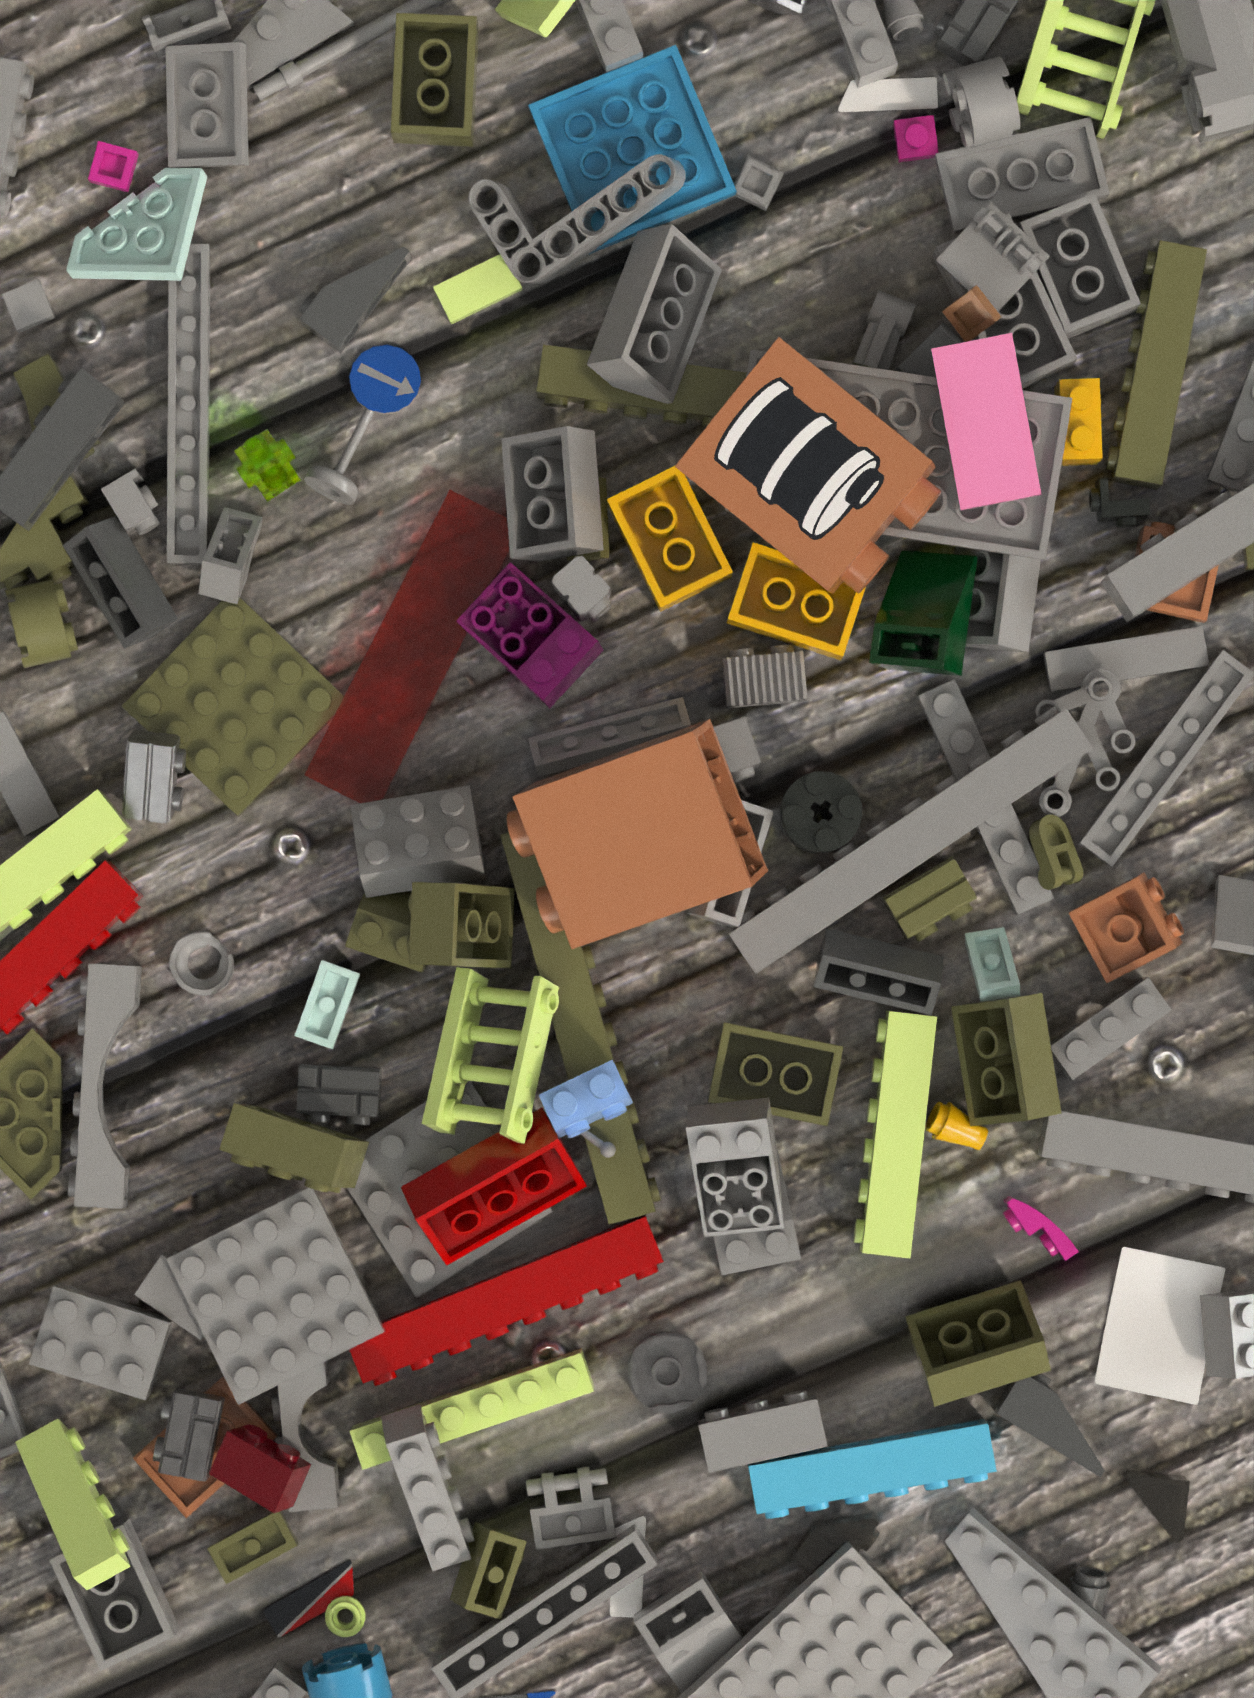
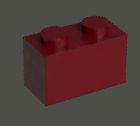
[209,1424,312,1513]

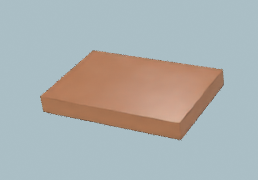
[133,1376,277,1518]

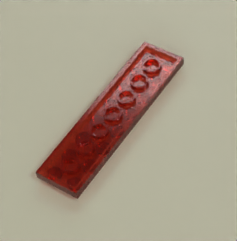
[304,490,510,803]

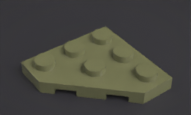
[0,1028,63,1200]

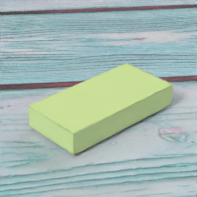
[433,254,523,325]

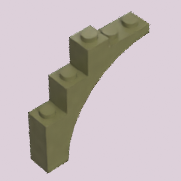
[0,354,101,590]

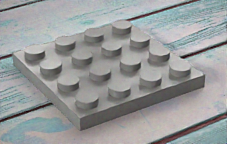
[347,1081,553,1298]
[166,1187,385,1405]

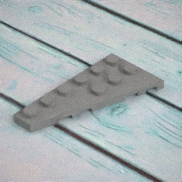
[945,1508,1162,1698]

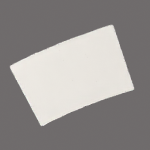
[1095,1247,1225,1405]

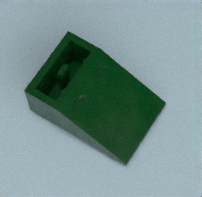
[869,551,977,676]

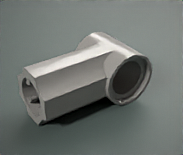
[853,290,916,370]

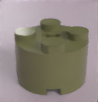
[5,579,78,668]

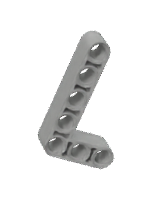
[468,154,686,285]

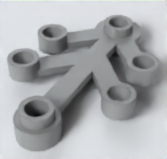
[1036,669,1135,817]

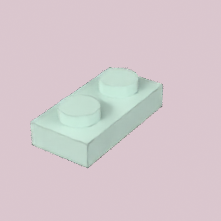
[965,927,1020,1002]
[294,960,361,1049]

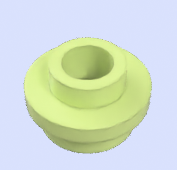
[325,1596,366,1637]

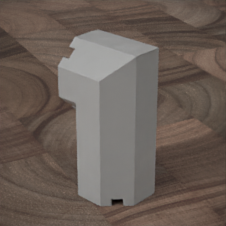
[1160,0,1254,143]

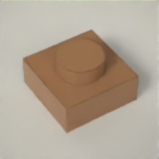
[942,285,1001,342]

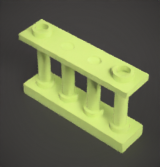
[1016,0,1155,139]
[421,967,559,1144]

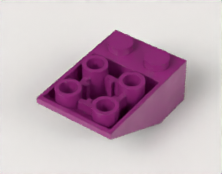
[456,562,604,709]

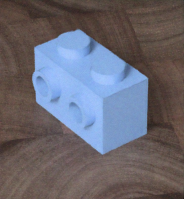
[539,1060,633,1138]

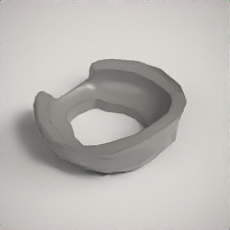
[169,931,234,996]

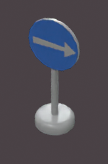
[304,345,421,505]

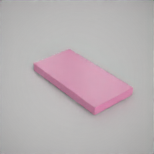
[931,333,1042,511]

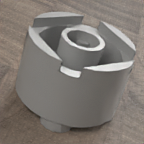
[943,56,1020,148]

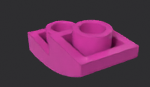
[1003,1196,1079,1261]

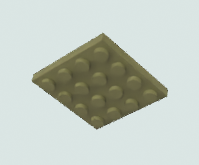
[122,598,349,817]

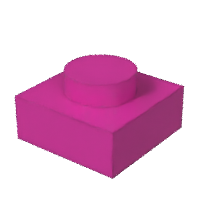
[893,115,939,163]
[88,141,139,192]

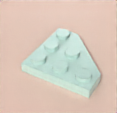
[66,168,207,281]

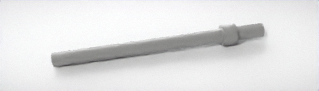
[252,0,444,101]

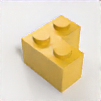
[1054,378,1103,466]

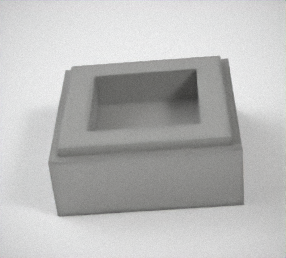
[734,156,784,211]
[2,279,55,333]

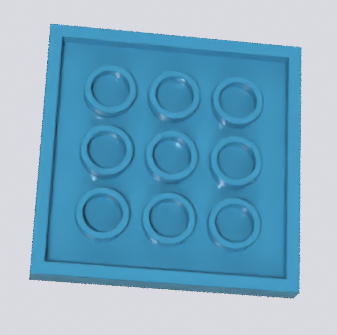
[528,45,737,255]

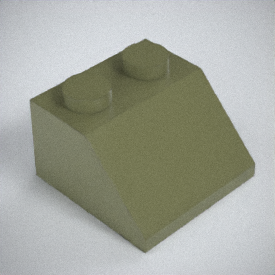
[345,890,426,972]

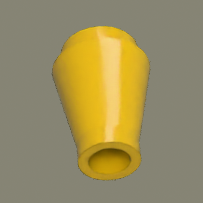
[925,1102,988,1150]

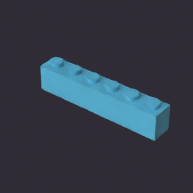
[748,1419,997,1519]

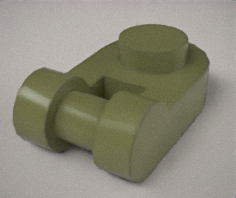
[1029,814,1083,890]

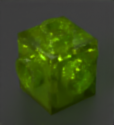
[234,429,301,502]

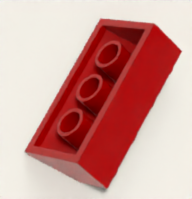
[401,1107,587,1266]

